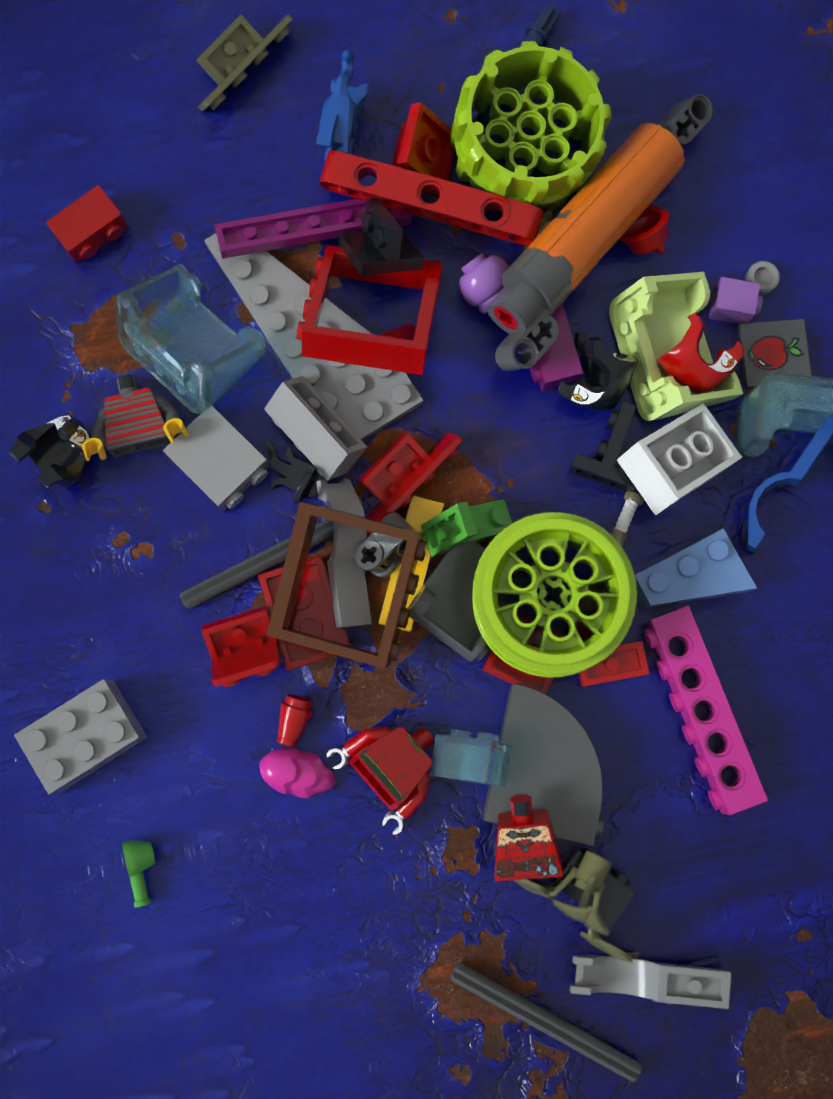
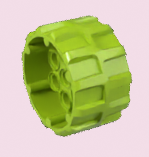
[450,41,612,212]

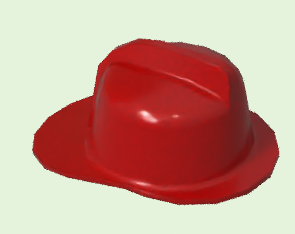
[619,204,670,255]

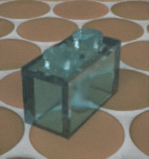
[430,730,512,787]

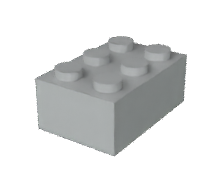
[14,679,148,795]

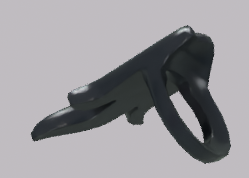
[266,440,327,504]

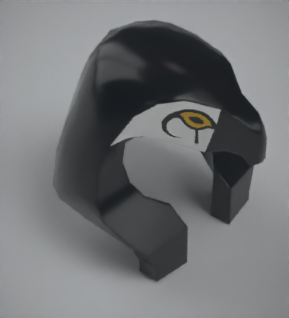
[558,332,639,410]
[9,415,91,489]

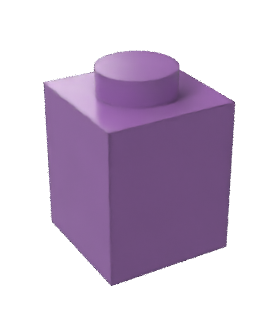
[709,277,763,324]

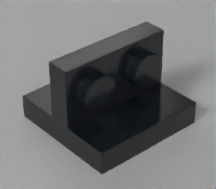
[339,199,424,276]

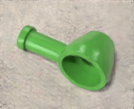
[122,840,156,907]

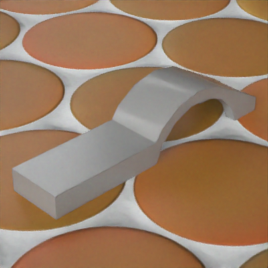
[316,479,372,629]
[570,955,731,1009]

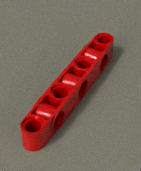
[319,150,544,246]

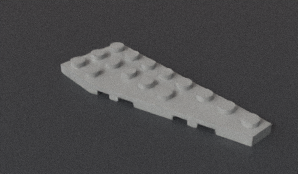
[204,233,423,441]

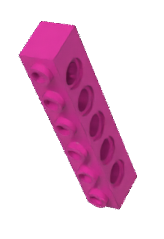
[644,606,768,816]

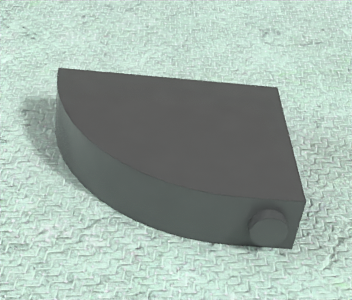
[482,684,604,846]

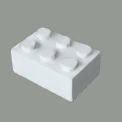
[617,403,742,516]

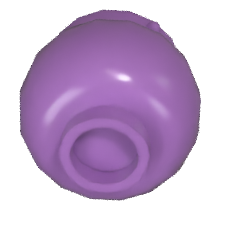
[458,253,509,314]

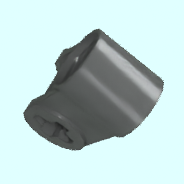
[355,512,415,578]

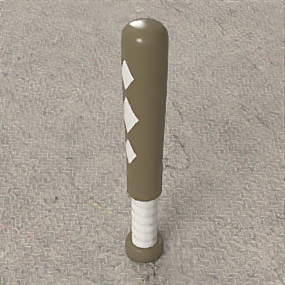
[578,491,644,616]

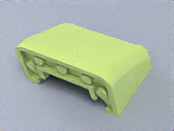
[609,272,743,421]

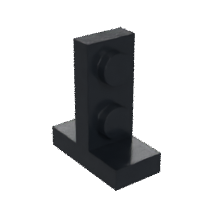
[568,401,636,493]

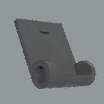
[407,542,526,662]

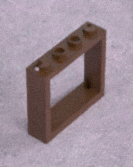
[266,502,427,669]

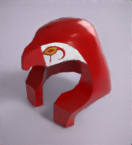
[656,312,744,394]

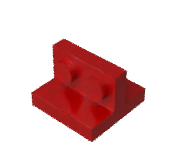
[392,102,455,195]

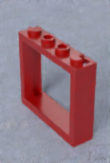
[296,245,442,375]

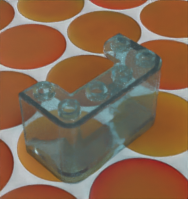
[735,372,833,457]

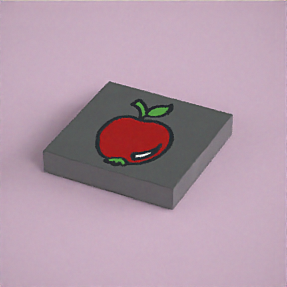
[737,319,812,390]

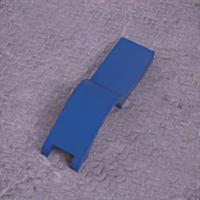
[746,416,833,554]

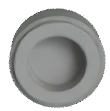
[745,261,780,296]

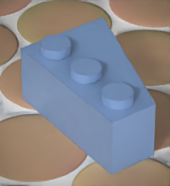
[635,529,757,609]

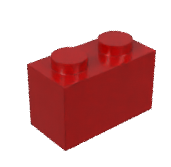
[46,185,128,263]

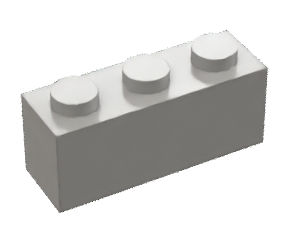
[264,376,367,481]

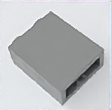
[162,404,270,512]

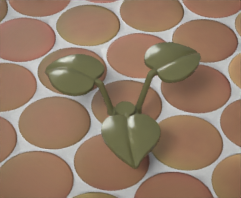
[513,851,639,963]

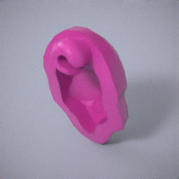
[259,747,335,799]

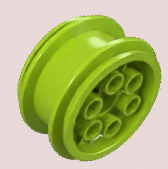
[472,512,637,678]

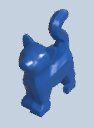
[316,49,370,161]

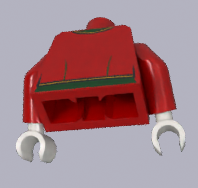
[327,726,434,834]

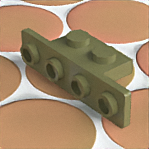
[196,14,293,111]

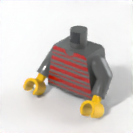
[82,375,189,461]

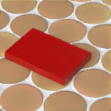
[258,555,350,671]

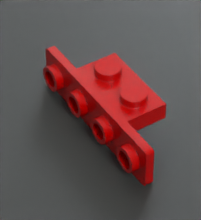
[359,432,463,535]

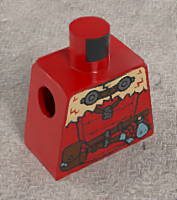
[494,794,563,882]

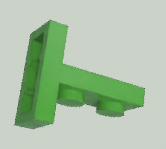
[421,499,512,557]

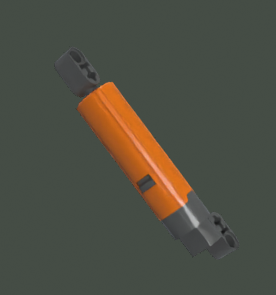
[486,94,713,372]

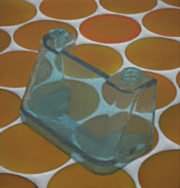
[116,264,266,414]

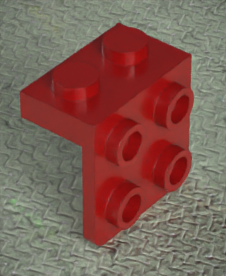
[201,606,280,687]

